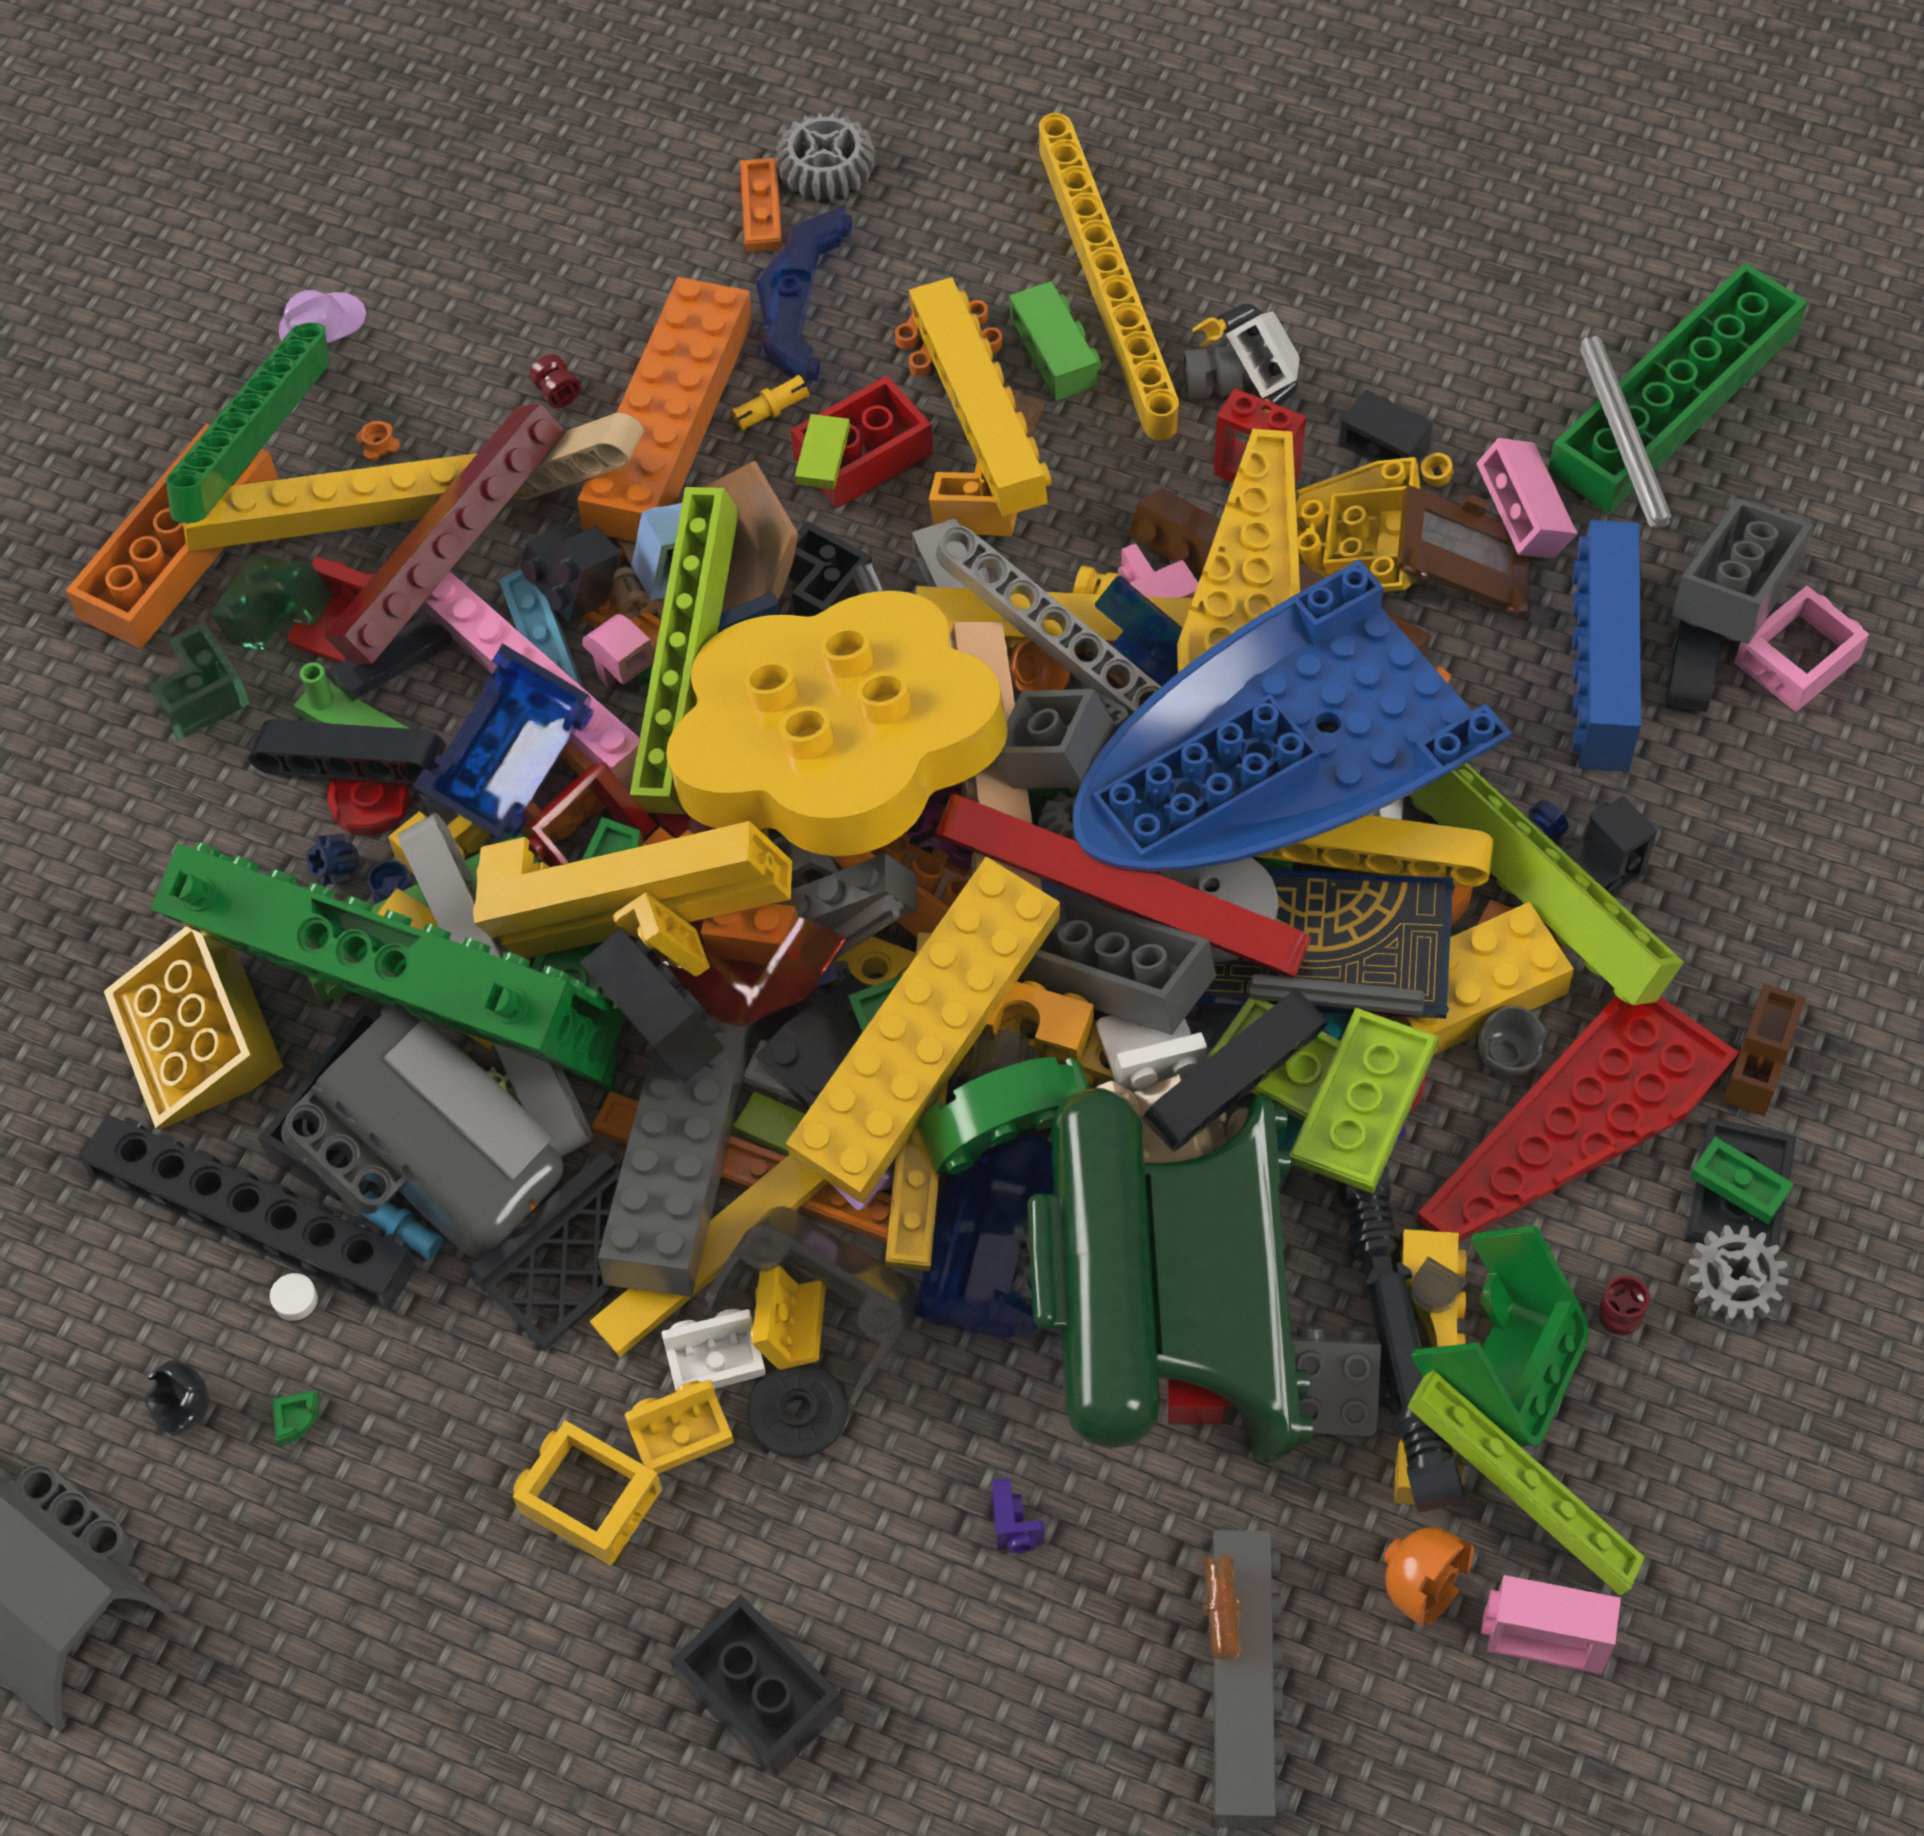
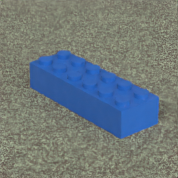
[1572,520,1641,772]

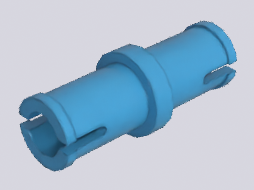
[356,1190,444,1261]

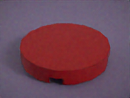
[327,779,411,835]

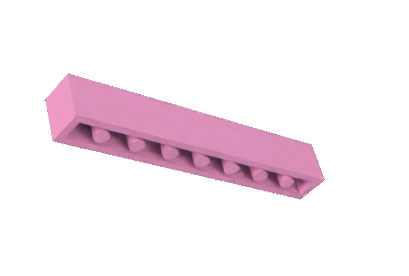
[423,571,640,792]

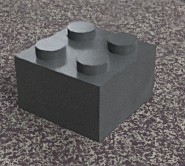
[995,689,1114,788]

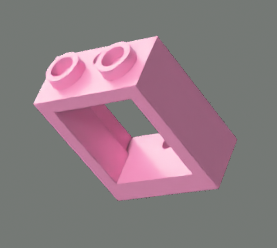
[1734,586,1869,712]
[1481,1575,1621,1674]

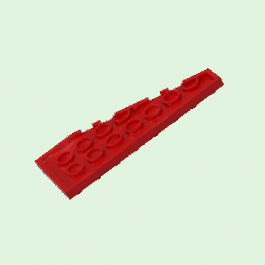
[1416,995,1739,1243]

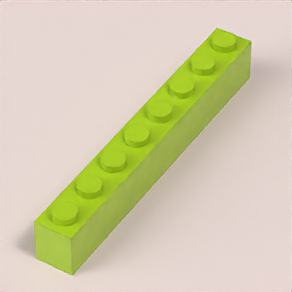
[630,487,739,814]
[1409,763,1684,1006]

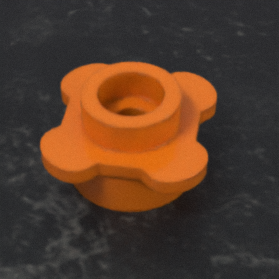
[356,421,400,460]

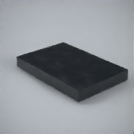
[1685,1117,1797,1259]

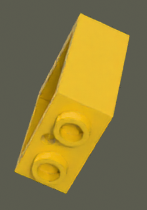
[512,1420,662,1566]

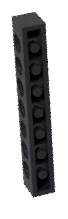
[79,1114,417,1312]

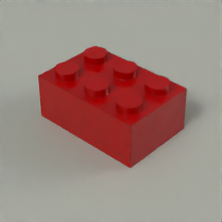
[791,375,933,509]

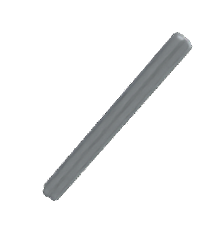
[1580,336,1671,529]

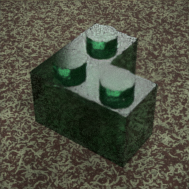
[210,554,332,650]
[149,621,251,741]

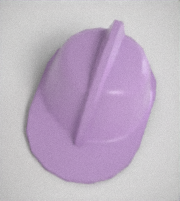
[278,290,366,344]

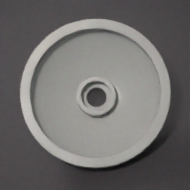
[1159,857,1278,962]

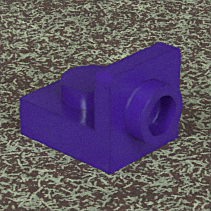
[992,1478,1044,1554]

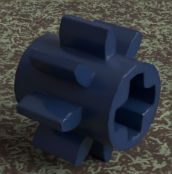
[306,834,359,885]

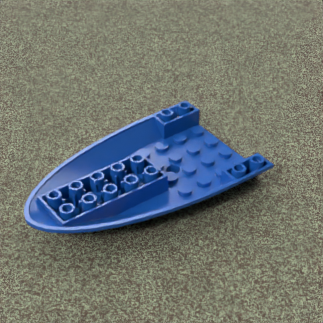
[1073,560,1512,872]

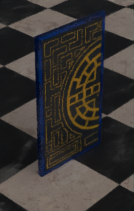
[1194,870,1455,1019]

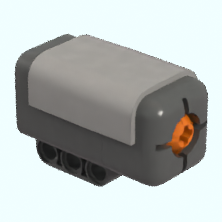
[281,1002,564,1258]

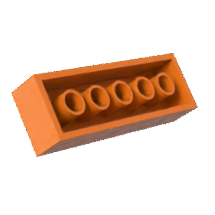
[65,423,279,649]

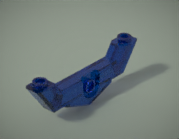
[756,205,852,390]

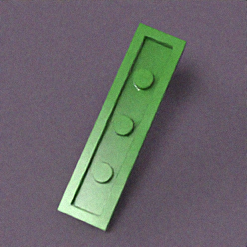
[293,662,448,786]

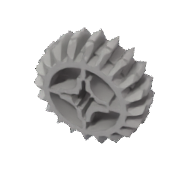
[776,112,875,202]

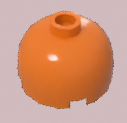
[1384,1527,1474,1626]

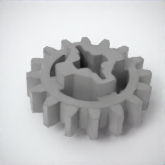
[1686,1225,1789,1325]

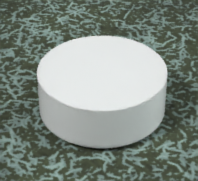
[270,1273,318,1321]

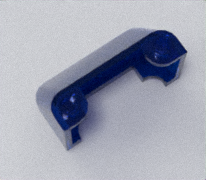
[413,643,594,841]

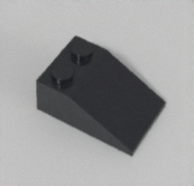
[755,974,868,1109]

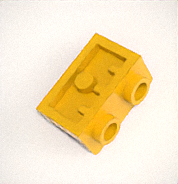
[613,892,710,977]

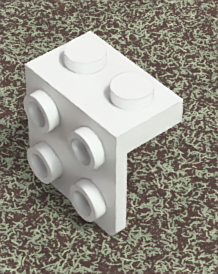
[1096,1015,1207,1092]

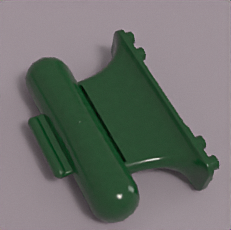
[1027,1087,1313,1463]

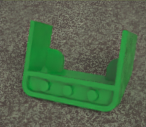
[1411,1226,1589,1447]

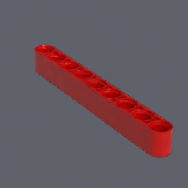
[935,794,1312,978]

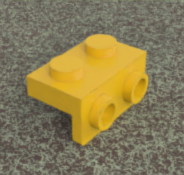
[751,1262,826,1369]
[624,1379,734,1474]

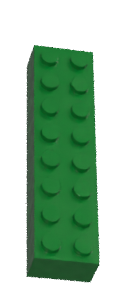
[1548,262,1807,514]

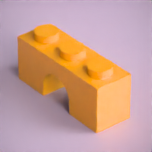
[978,981,1094,1065]

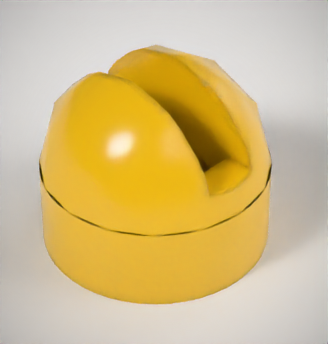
[1421,453,1454,488]

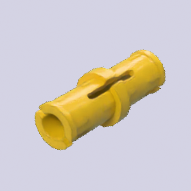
[730,375,810,432]

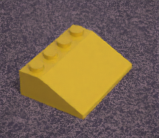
[104,927,283,1129]

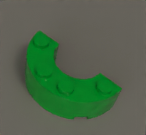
[917,1057,1091,1175]

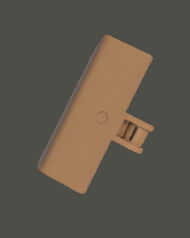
[609,461,798,619]

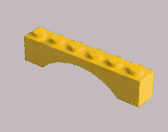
[1394,1229,1466,1507]

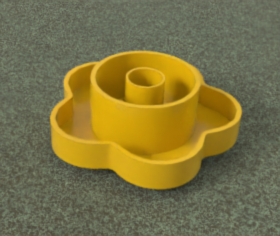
[666,591,1008,856]

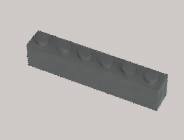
[1212,1530,1285,1829]

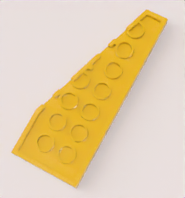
[1177,429,1300,673]

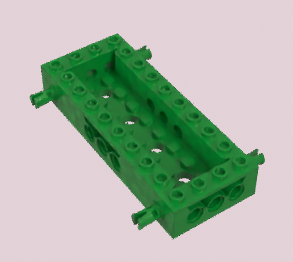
[150,842,626,1082]

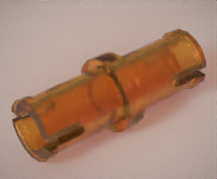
[1203,1555,1242,1659]

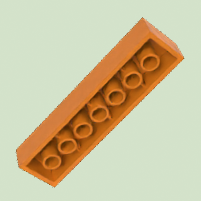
[577,277,753,542]

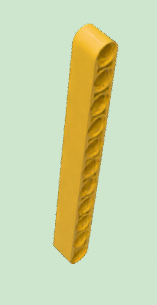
[1039,113,1179,441]

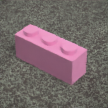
[1476,438,1577,559]

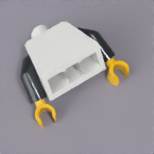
[1192,303,1300,413]

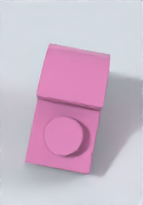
[1118,543,1198,598]
[582,614,654,688]

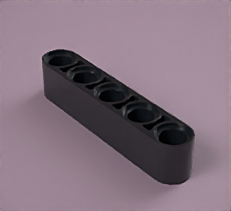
[248,720,446,785]
[1142,989,1329,1152]

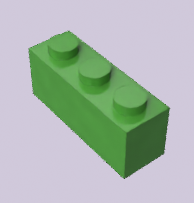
[1009,281,1101,401]

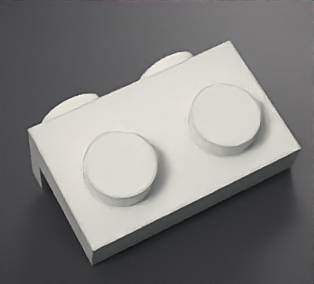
[661,1309,766,1391]

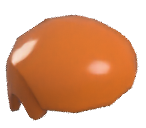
[1008,639,1071,696]

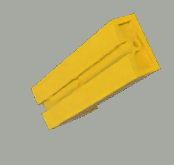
[473,821,793,959]

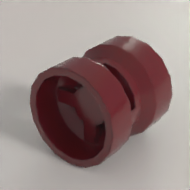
[529,354,581,408]
[1598,1275,1650,1335]

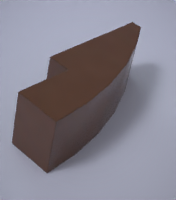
[1722,983,1806,1116]

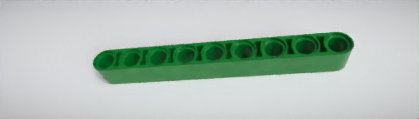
[166,322,329,524]

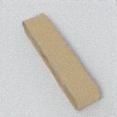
[512,413,644,500]

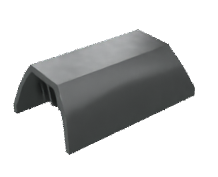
[0,1464,173,1732]

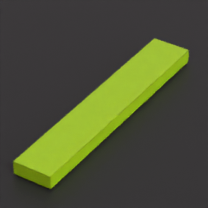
[1407,1370,1645,1596]

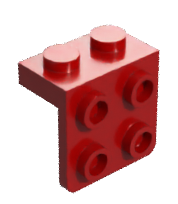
[288,556,375,663]

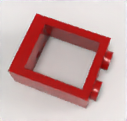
[1213,388,1306,484]
[519,762,657,867]

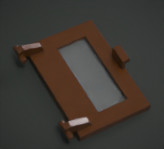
[1397,485,1531,621]

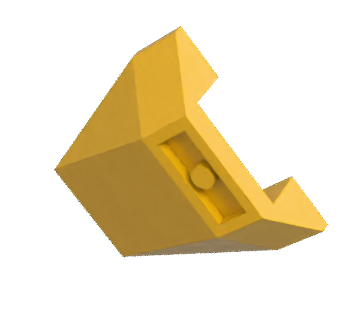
[1295,457,1420,592]

